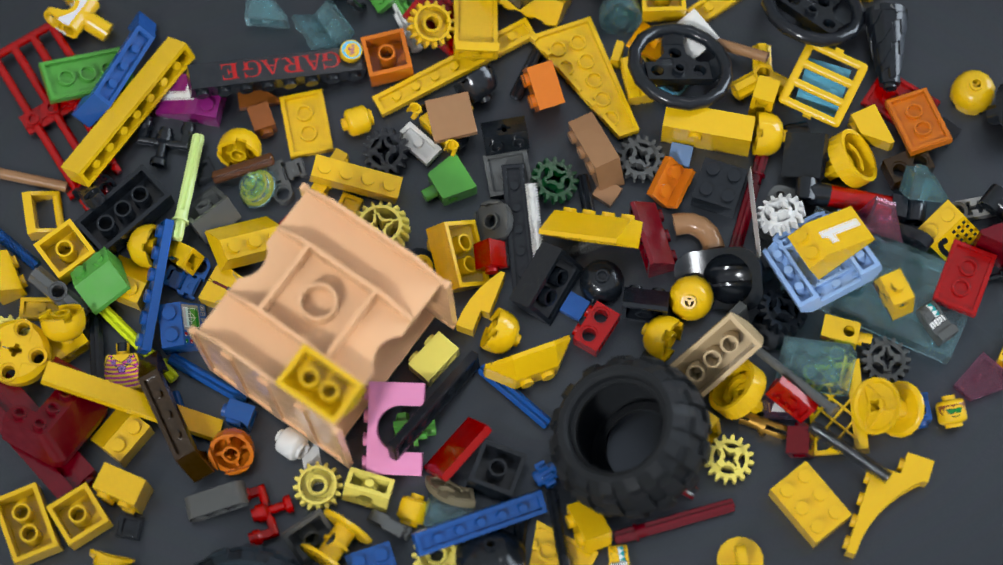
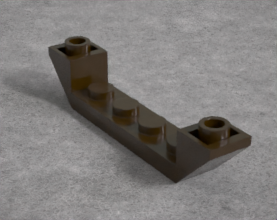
[138,350,215,483]

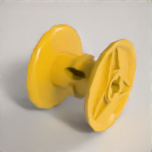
[851,377,925,438]
[299,509,373,565]

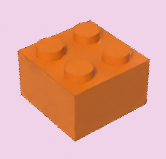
[360,28,414,87]
[520,60,565,112]

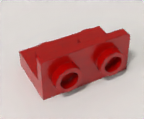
[765,376,819,423]

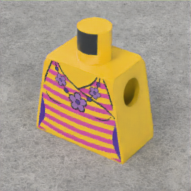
[104,342,144,393]

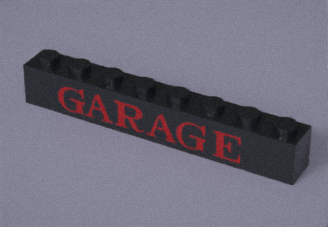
[186,45,366,99]

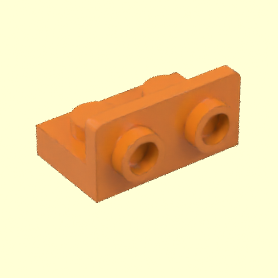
[646,156,696,209]

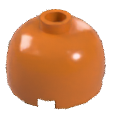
[208,428,255,475]

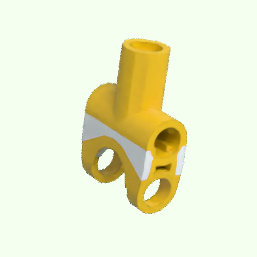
[43,0,114,41]

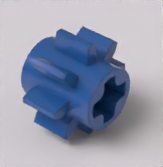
[531,460,558,490]

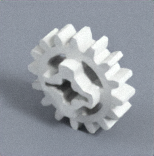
[756,193,806,236]

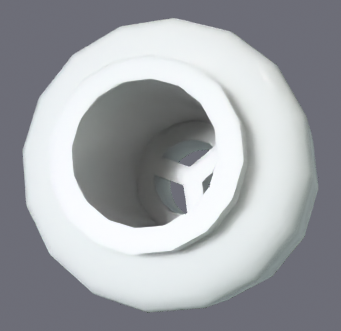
[275,427,310,461]

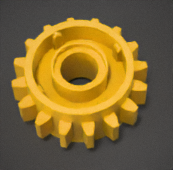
[406,0,455,49]

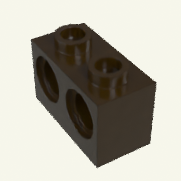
[880,150,935,190]

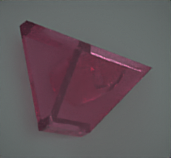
[857,196,903,243]

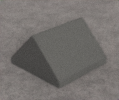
[281,508,335,565]

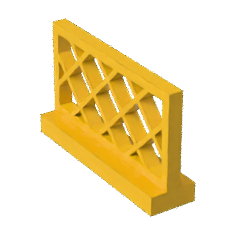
[805,359,870,457]

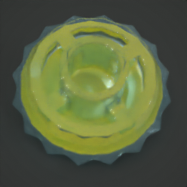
[239,169,277,209]

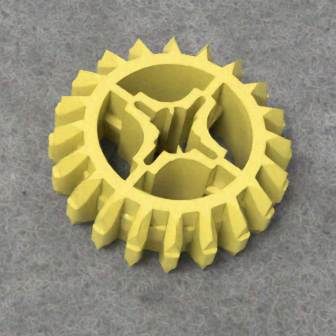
[356,200,411,247]

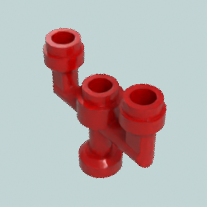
[246,484,295,545]

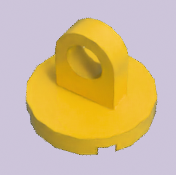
[717,537,763,565]

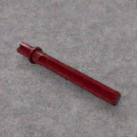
[729,155,769,247]
[613,498,735,545]

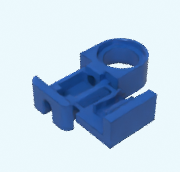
[163,257,211,302]

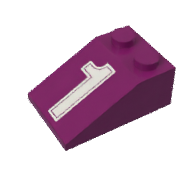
[155,74,227,127]

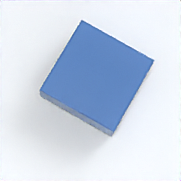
[669,142,694,168]

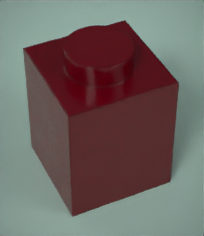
[786,422,815,458]

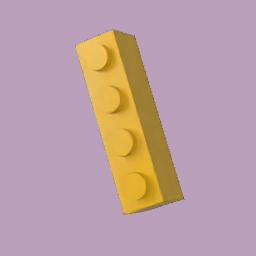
[309,154,403,204]

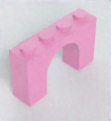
[362,381,426,476]

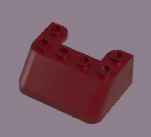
[2,357,108,467]

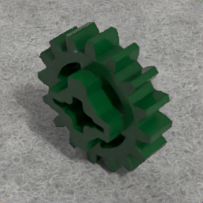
[529,157,579,205]

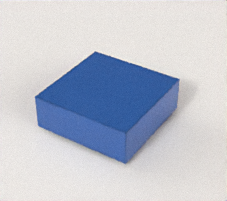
[560,291,590,322]

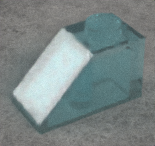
[244,0,290,29]
[899,164,949,203]

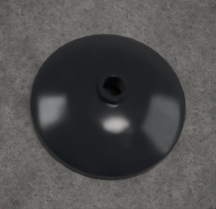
[456,529,526,565]

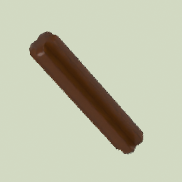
[212,153,275,184]

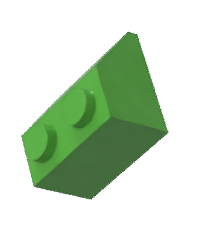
[70,247,131,315]

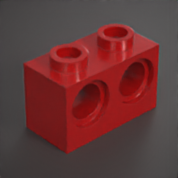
[572,301,620,357]

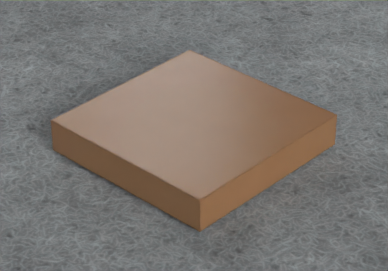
[425,91,478,144]

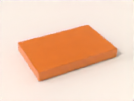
[885,87,953,156]

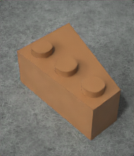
[567,112,625,191]

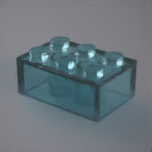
[775,336,857,397]

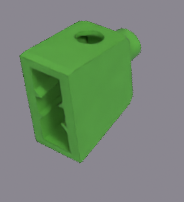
[421,154,477,206]

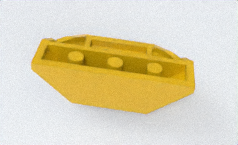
[483,335,571,389]

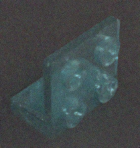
[291,0,355,51]

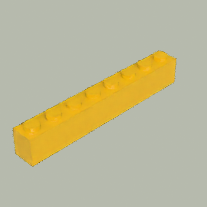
[61,37,195,188]

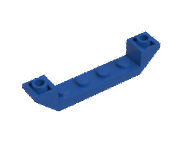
[71,11,157,128]

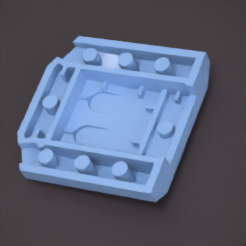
[762,209,882,312]

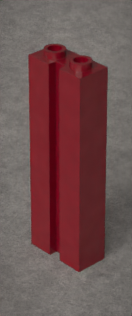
[0,372,98,499]

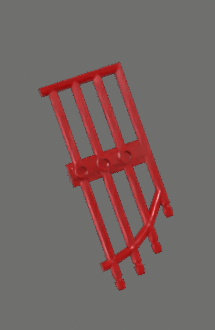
[0,22,122,211]

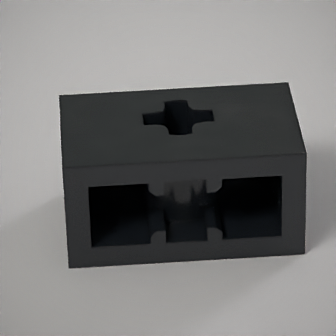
[480,116,530,156]

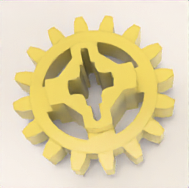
[704,434,754,485]

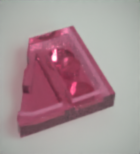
[953,352,1003,402]

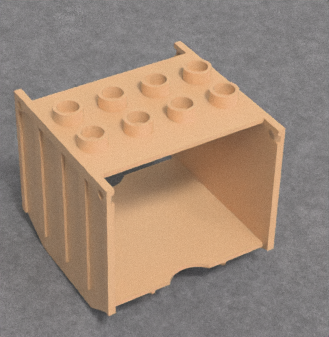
[188,183,457,469]

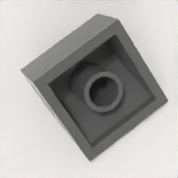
[188,185,241,244]

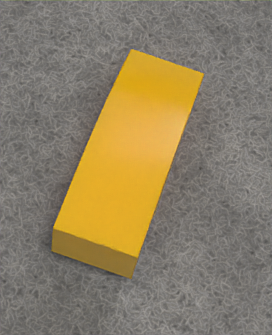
[456,271,506,337]

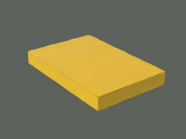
[279,88,334,160]

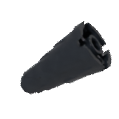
[864,3,908,92]

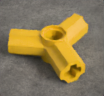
[730,43,795,101]

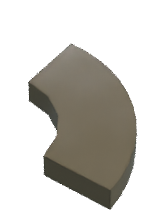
[425,476,476,508]

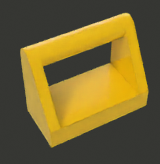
[22,191,65,241]

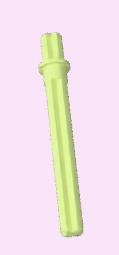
[171,133,205,242]

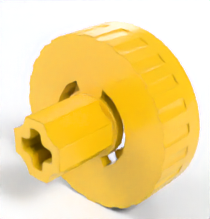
[824,129,877,189]
[709,360,767,420]

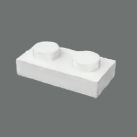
[399,121,442,167]

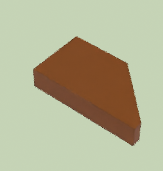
[237,90,280,111]

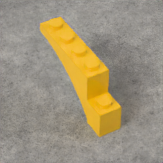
[842,452,935,559]

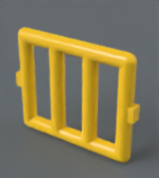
[778,44,868,128]

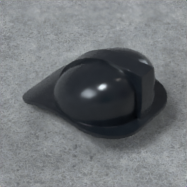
[674,246,774,311]

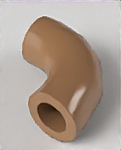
[672,213,725,250]

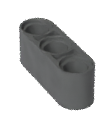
[184,480,249,522]

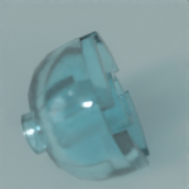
[598,0,642,35]

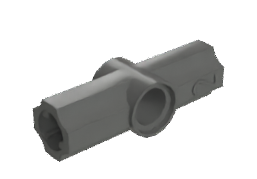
[27,265,91,317]

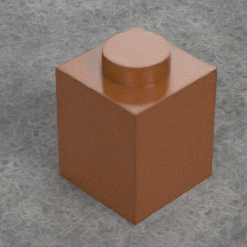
[247,101,278,138]

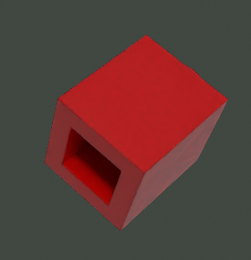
[473,238,507,275]

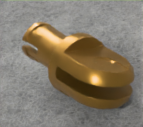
[739,413,787,440]

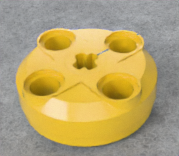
[0,319,52,387]

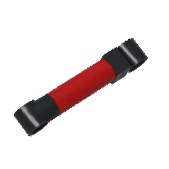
[795,176,927,227]

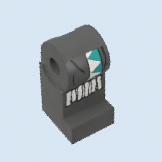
[915,300,959,347]

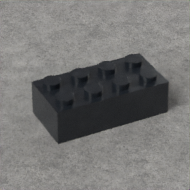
[74,164,175,255]

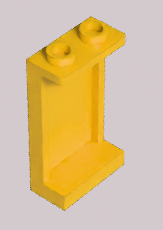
[453,0,499,60]

